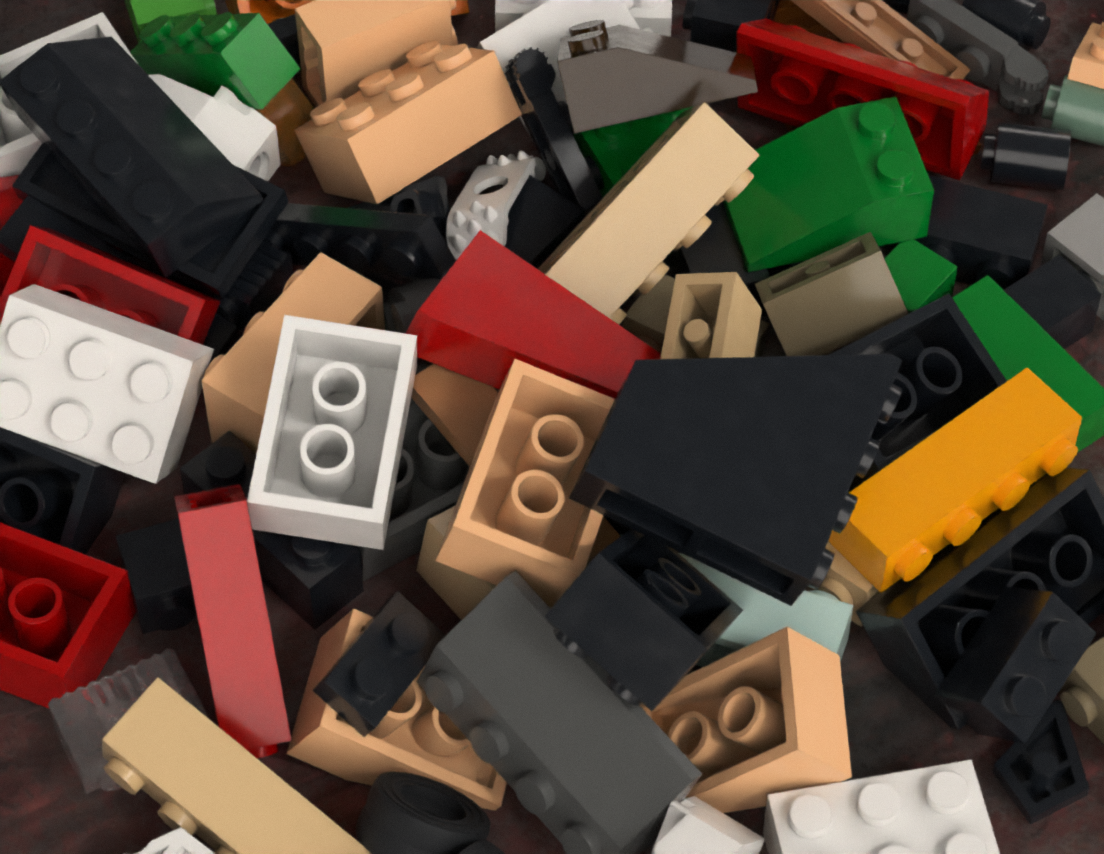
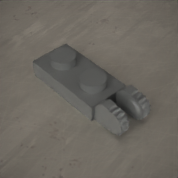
[907,0,1049,117]

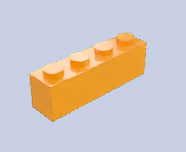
[828,367,1082,593]

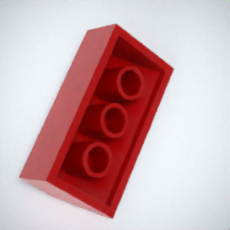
[737,19,990,181]

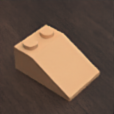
[286,608,507,811]
[640,627,852,813]

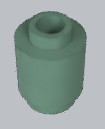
[1041,75,1104,146]

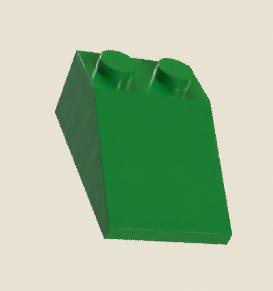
[723,97,934,272]

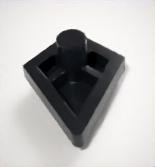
[992,700,1090,825]

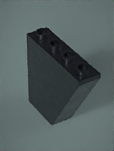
[569,354,902,606]

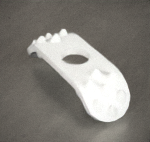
[446,150,546,260]

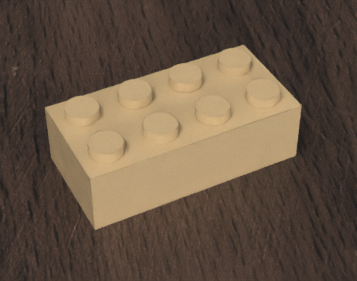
[537,102,759,324]

